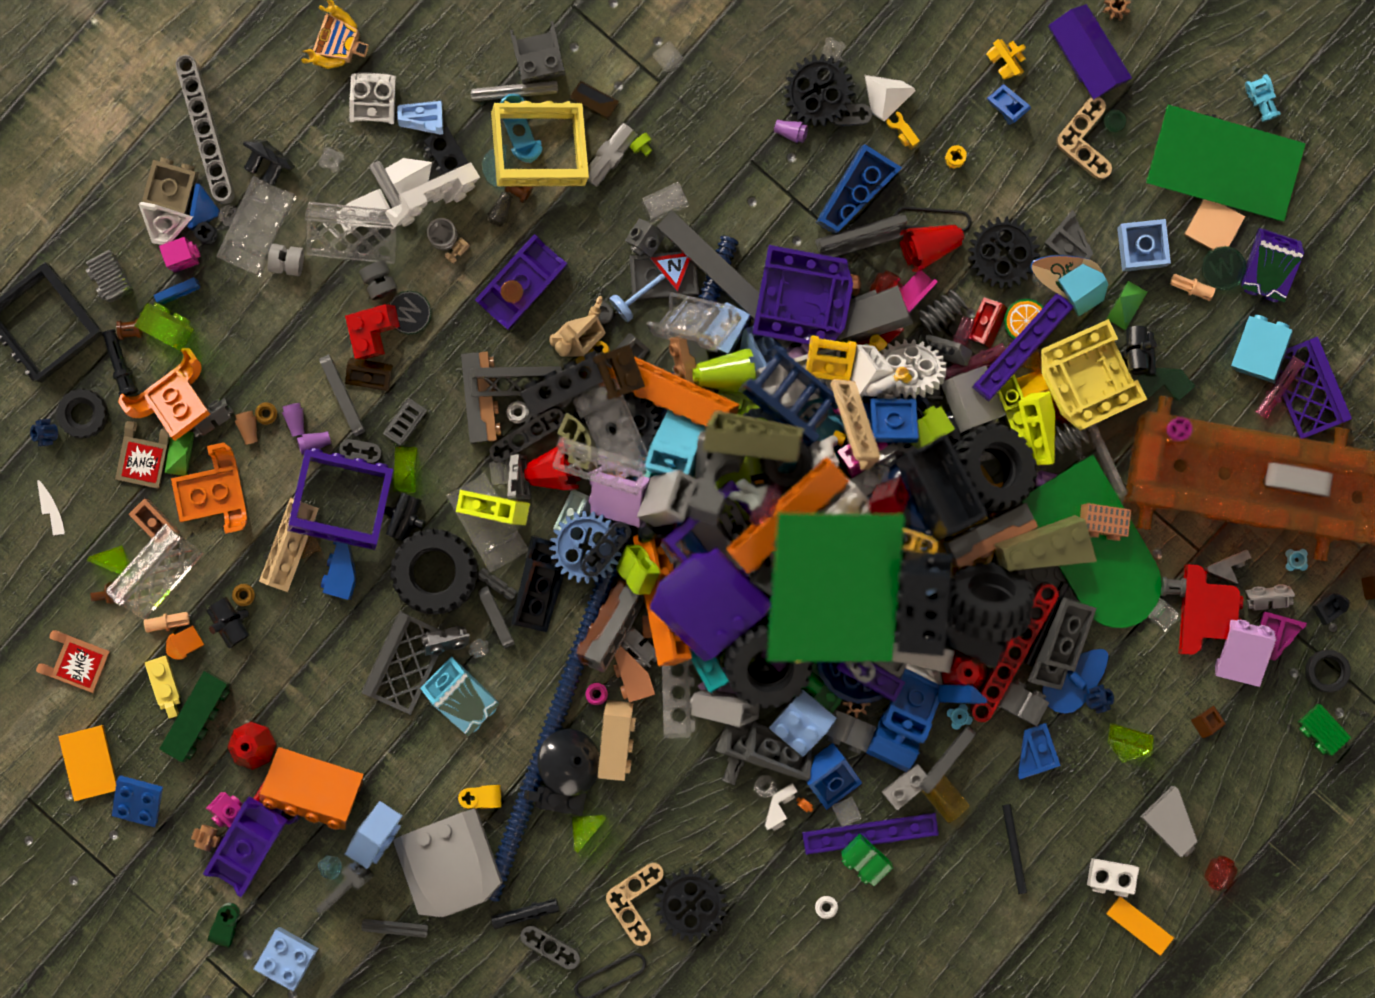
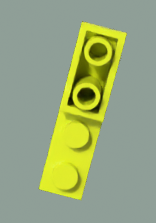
[997,374,1029,448]

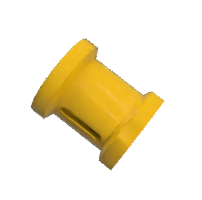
[945,145,967,169]

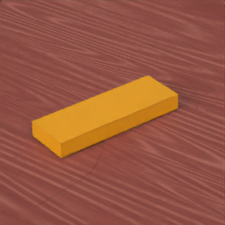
[1106,896,1174,956]

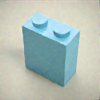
[1231,315,1293,384]

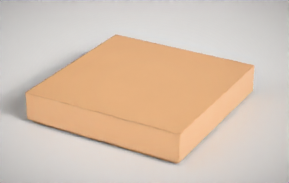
[1184,199,1245,250]

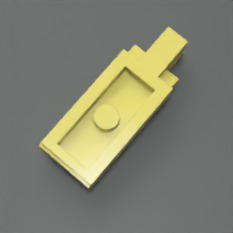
[145,655,181,719]

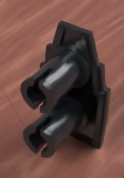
[242,139,295,185]

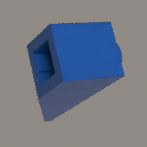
[321,541,357,600]

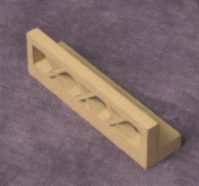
[830,379,881,470]
[259,498,319,592]

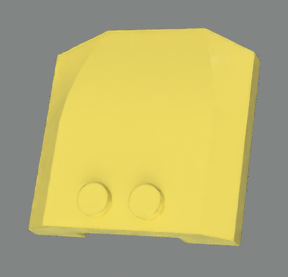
[1041,319,1147,431]

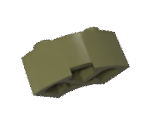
[557,413,598,474]

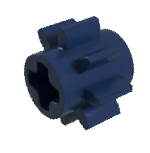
[30,419,58,446]
[1086,684,1114,714]

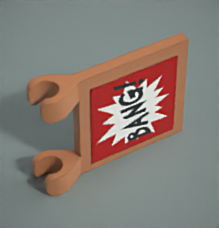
[36,630,110,693]

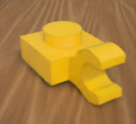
[886,111,920,150]

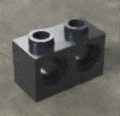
[424,127,469,176]

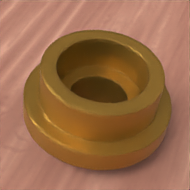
[255,402,278,425]
[232,584,255,606]

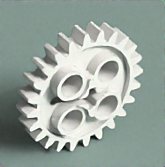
[880,339,946,399]

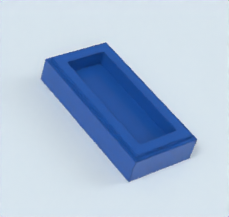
[153,277,201,305]

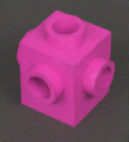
[206,792,242,828]

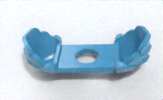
[500,94,542,163]

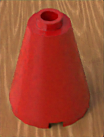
[900,225,964,272]

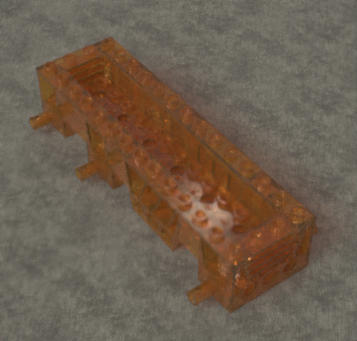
[1123,396,1375,562]

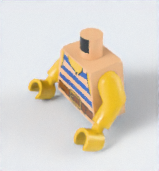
[301,0,369,69]

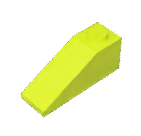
[1019,392,1055,465]
[456,490,530,525]

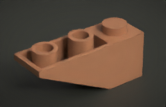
[613,645,655,702]

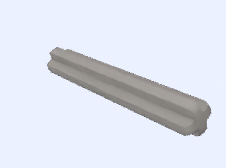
[471,81,558,101]

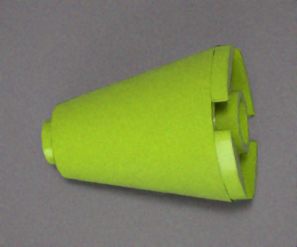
[692,349,756,393]

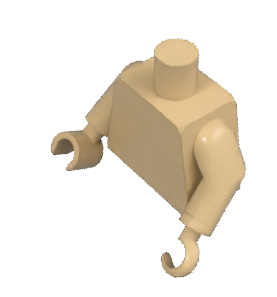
[549,296,606,357]

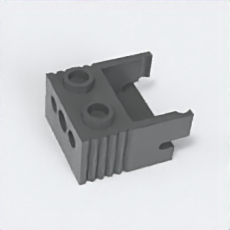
[510,21,565,84]

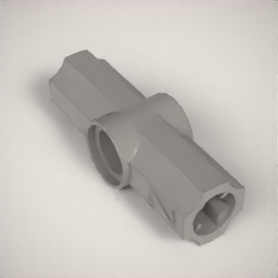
[587,123,638,187]

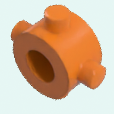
[796,797,813,812]

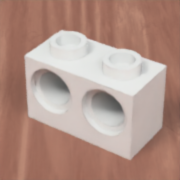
[1087,858,1139,897]

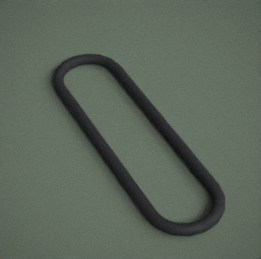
[895,207,971,232]
[574,952,646,998]

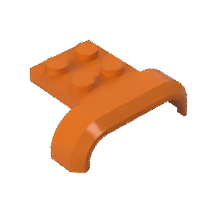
[118,348,210,441]
[171,443,247,534]

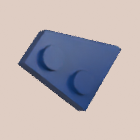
[1018,723,1061,779]

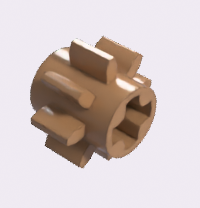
[1103,0,1131,21]
[842,702,871,718]
[191,824,221,851]

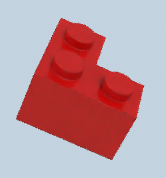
[345,304,400,360]

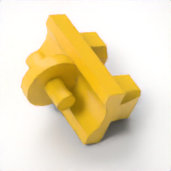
[986,39,1026,80]

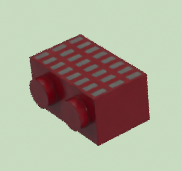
[868,476,910,514]

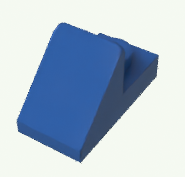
[987,84,1031,125]

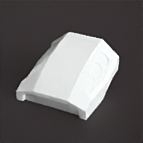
[350,73,396,124]

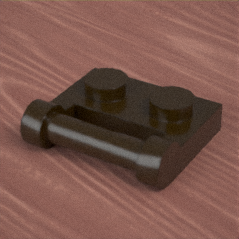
[593,344,645,400]

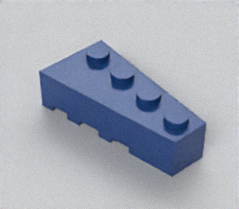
[815,144,902,234]

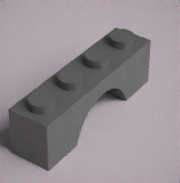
[688,452,746,526]

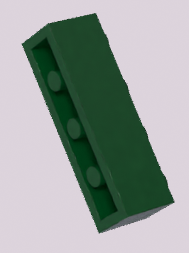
[159,671,231,762]

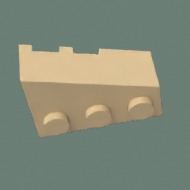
[598,700,636,781]

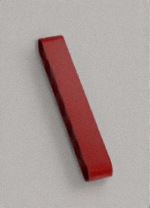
[970,582,1058,722]

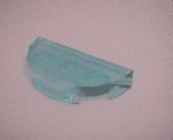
[482,144,507,189]

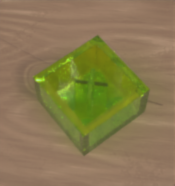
[134,302,194,351]

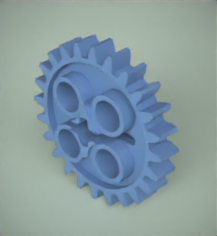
[550,511,623,583]

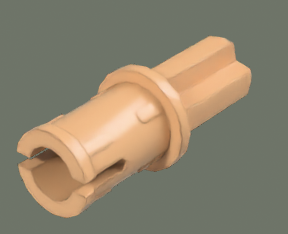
[1170,274,1215,301]
[144,612,190,633]

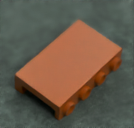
[260,747,364,830]

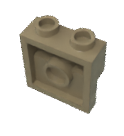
[142,157,199,214]

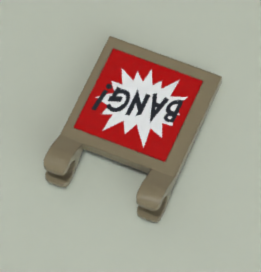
[115,421,171,489]

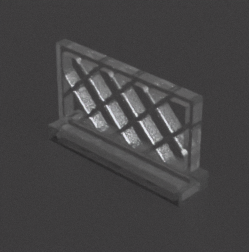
[305,202,396,264]
[106,524,204,620]

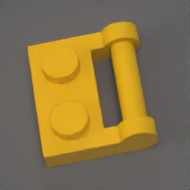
[805,335,856,381]

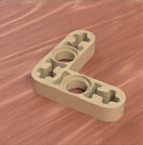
[1056,97,1112,180]
[606,862,664,946]

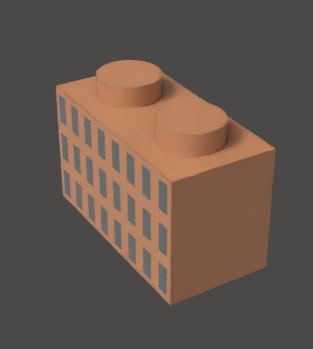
[129,499,180,547]
[1080,503,1131,541]

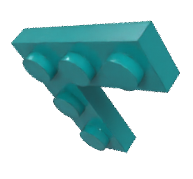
[690,648,729,693]

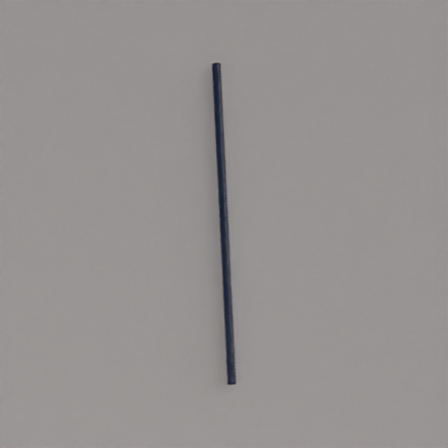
[489,236,739,902]

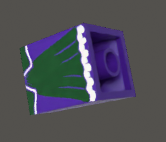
[1241,228,1304,302]

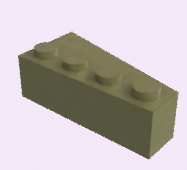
[703,410,804,462]
[994,515,1097,571]

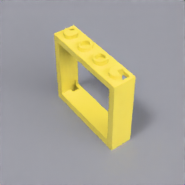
[491,101,589,186]

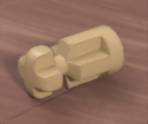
[445,237,470,263]

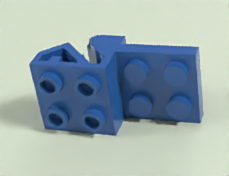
[866,668,940,772]

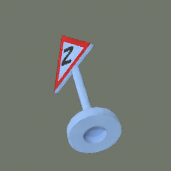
[609,253,690,323]

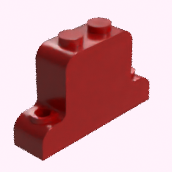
[1178,564,1243,655]

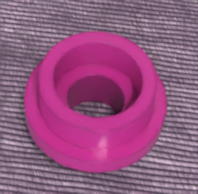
[586,683,608,705]

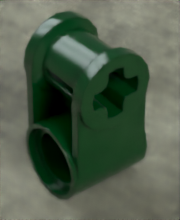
[207,902,240,948]

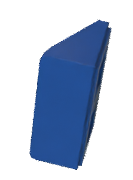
[939,685,987,704]

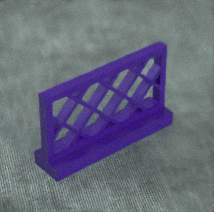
[1276,336,1352,439]

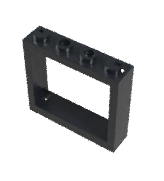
[0,262,103,383]

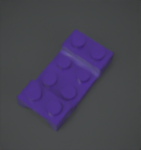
[475,234,568,331]
[203,796,288,897]

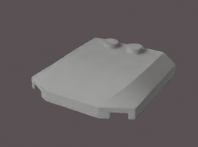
[393,808,503,917]

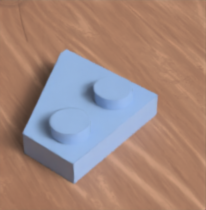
[397,101,443,135]

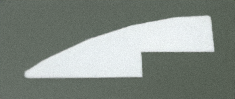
[37,480,65,535]

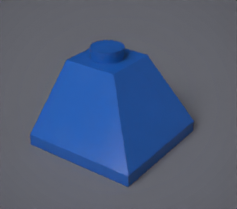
[807,743,862,810]

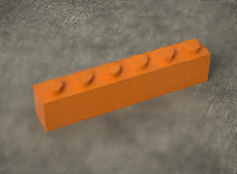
[612,356,740,426]
[726,457,849,573]
[633,535,692,666]

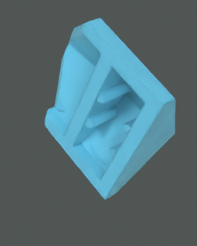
[1058,264,1108,316]

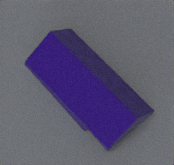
[1048,4,1132,100]

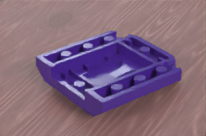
[752,245,853,344]
[650,548,771,661]

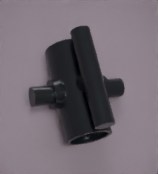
[1120,326,1157,376]
[384,493,426,541]
[206,597,250,649]

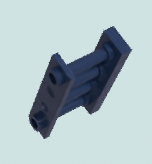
[739,345,838,447]

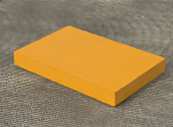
[58,725,117,801]

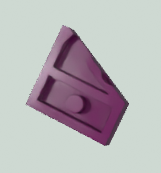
[1260,612,1307,661]

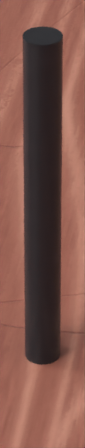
[1024,581,1069,666]
[1002,804,1027,894]

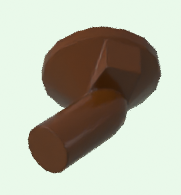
[90,582,122,604]

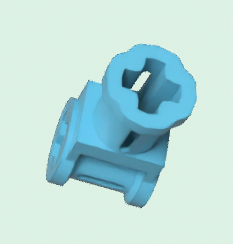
[1245,74,1281,122]

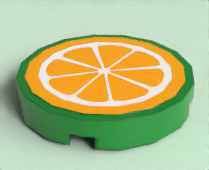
[1004,299,1043,340]

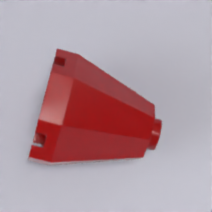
[524,445,581,491]
[941,650,988,691]
[227,721,277,770]

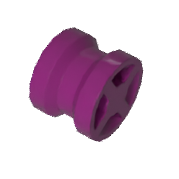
[1167,417,1192,441]

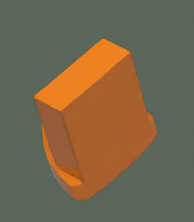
[166,626,204,660]

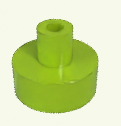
[629,133,652,156]

